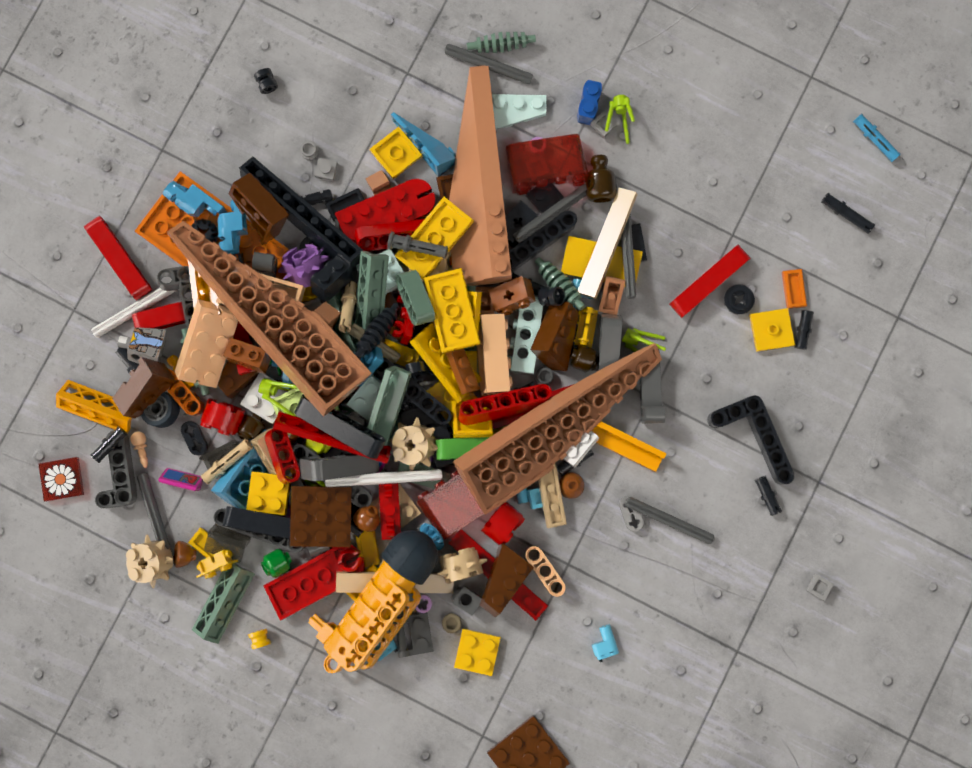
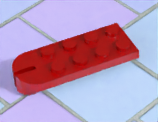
[335,179,435,244]
[263,544,365,621]

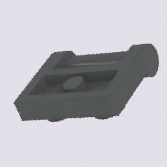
[393,612,434,658]

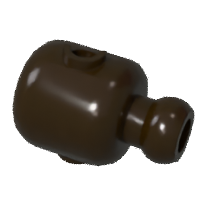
[585,154,617,203]

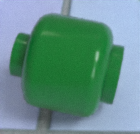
[261,549,292,578]

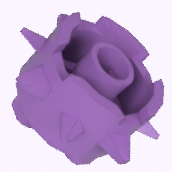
[278,244,328,288]

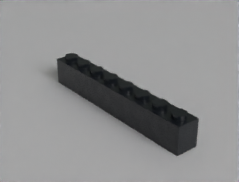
[239,156,363,271]

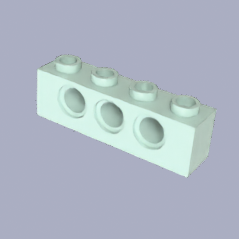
[509,297,543,376]

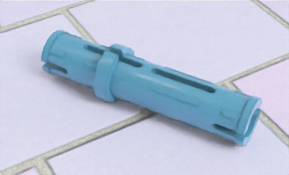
[853,113,901,162]

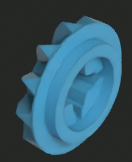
[420,523,444,550]

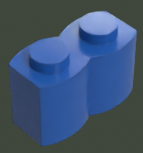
[577,80,602,125]

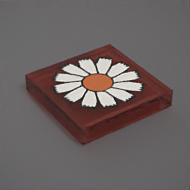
[38,457,84,502]

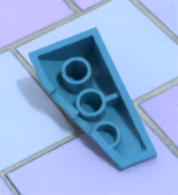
[391,112,456,177]
[211,429,268,509]

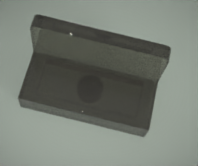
[199,440,240,472]
[204,523,251,563]

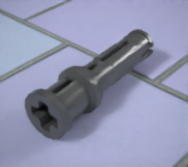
[387,231,448,259]

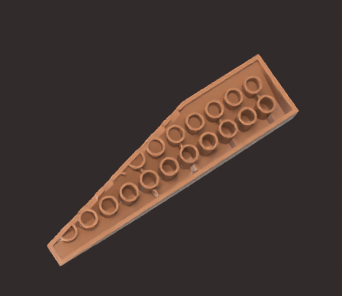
[449,66,512,286]
[167,221,372,417]
[453,343,662,515]

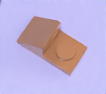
[365,170,392,195]
[598,276,625,315]
[476,287,494,315]

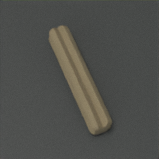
[349,323,401,363]

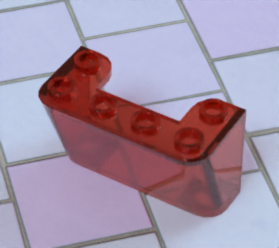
[505,134,589,195]
[416,471,484,540]

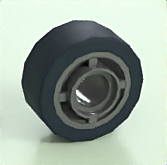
[141,392,180,428]

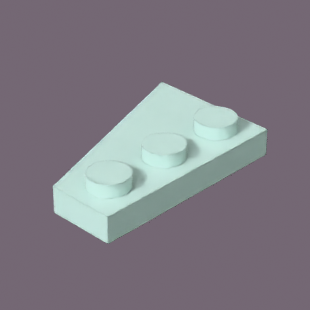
[492,94,546,130]

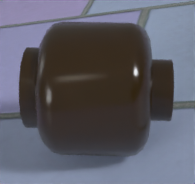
[570,345,599,373]
[237,413,265,442]

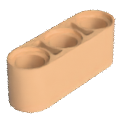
[525,546,566,597]

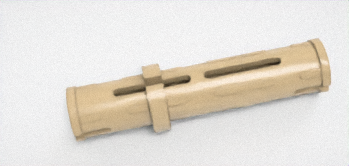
[338,281,357,333]
[201,439,253,484]

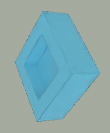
[527,487,543,509]

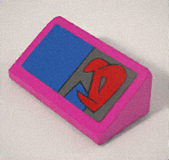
[158,468,203,491]

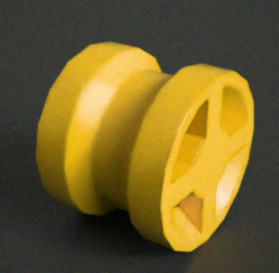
[248,628,271,650]

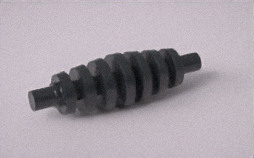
[355,303,400,360]

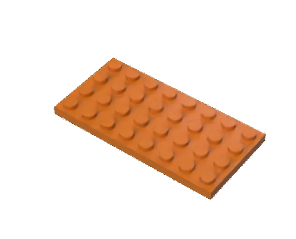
[135,171,290,281]

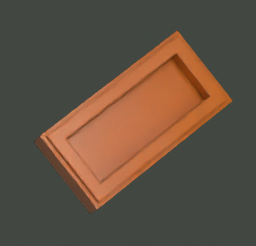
[782,269,807,309]

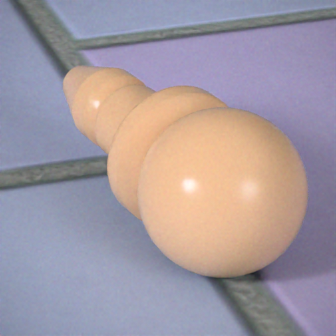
[130,431,148,468]

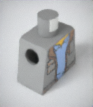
[118,327,166,364]

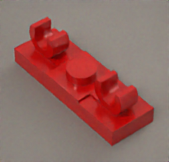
[392,290,414,345]
[379,483,401,540]

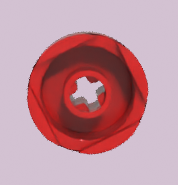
[200,398,246,436]
[481,501,525,545]

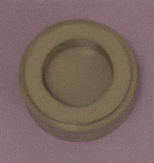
[442,613,461,633]

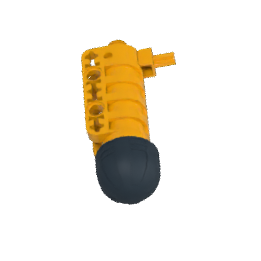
[308,530,438,673]

